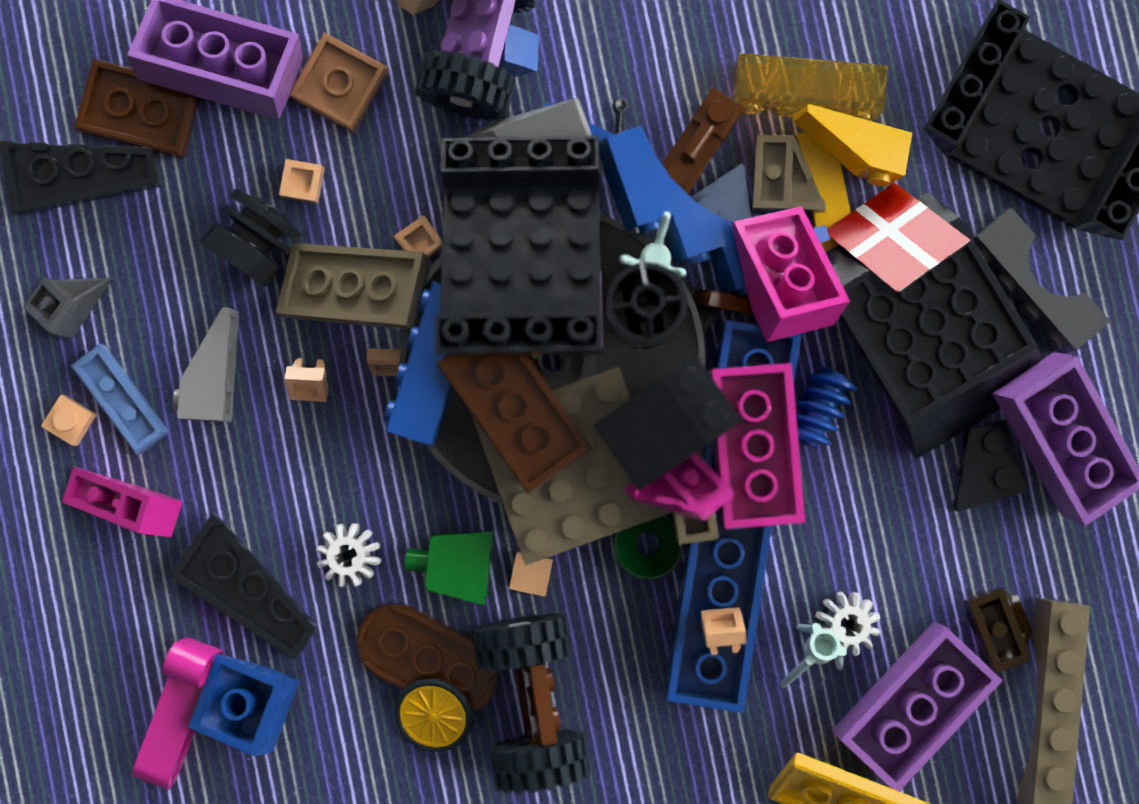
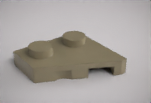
[753,135,826,213]

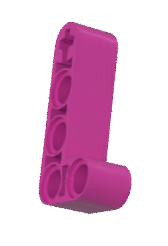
[132,637,224,790]

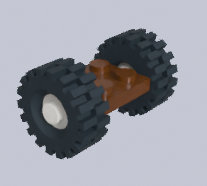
[471,613,591,794]

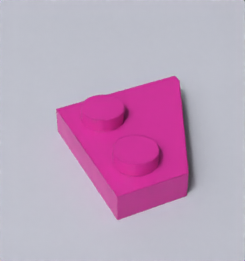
[624,453,734,521]

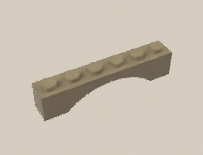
[1017,597,1090,804]

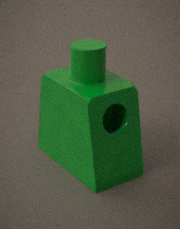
[405,530,494,605]

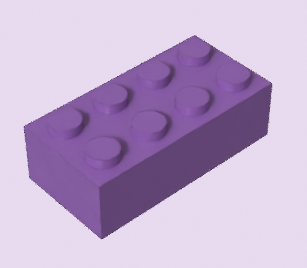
[127,0,304,120]
[992,352,1139,526]
[832,622,1003,792]

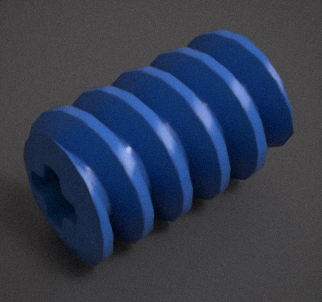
[796,365,858,449]

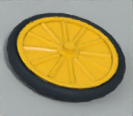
[395,678,473,752]

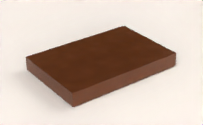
[74,58,201,159]

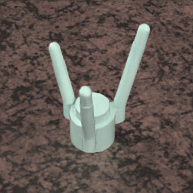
[620,212,686,276]
[780,623,847,688]

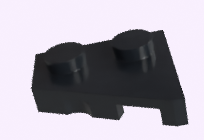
[953,419,1027,511]

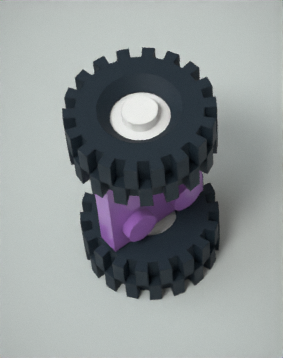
[415,0,536,122]

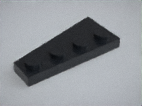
[0,141,163,216]
[169,513,318,660]

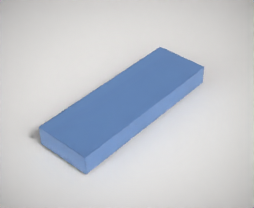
[71,344,170,455]

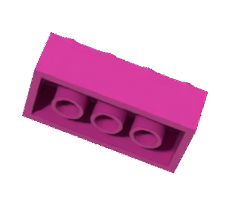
[709,363,805,529]

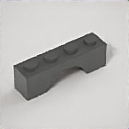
[972,207,1110,354]

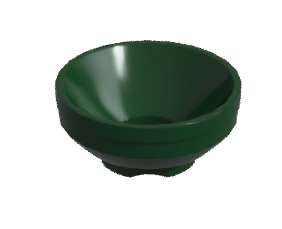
[614,515,683,580]

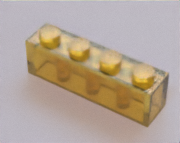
[731,53,888,121]

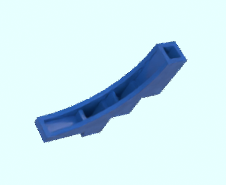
[598,125,830,296]

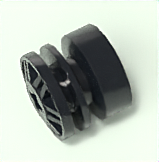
[199,188,302,287]

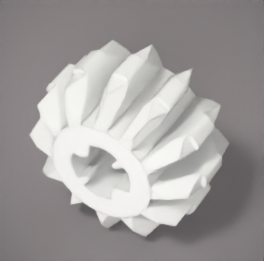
[316,523,381,587]
[815,591,880,656]

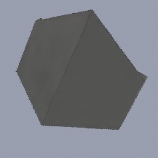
[23,277,113,339]

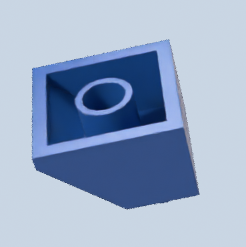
[188,654,300,756]

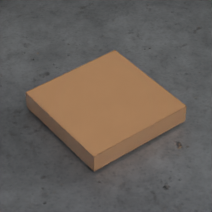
[289,32,390,134]

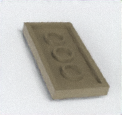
[275,243,429,330]

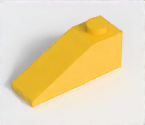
[793,104,912,187]

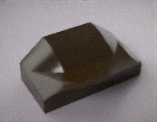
[964,587,1033,673]

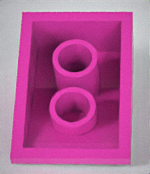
[732,206,850,342]

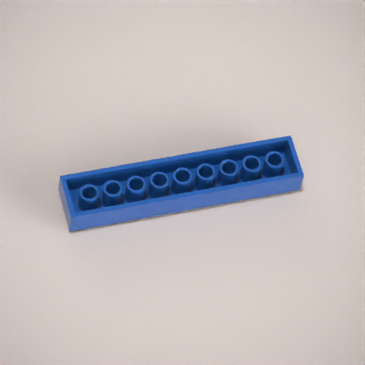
[664,320,802,713]

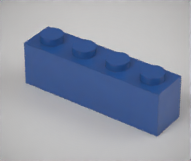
[383,282,453,446]

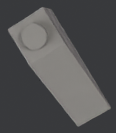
[173,307,239,422]

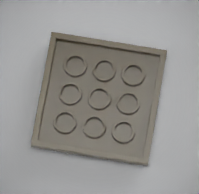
[473,367,672,565]

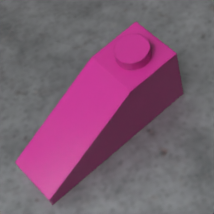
[62,467,183,537]

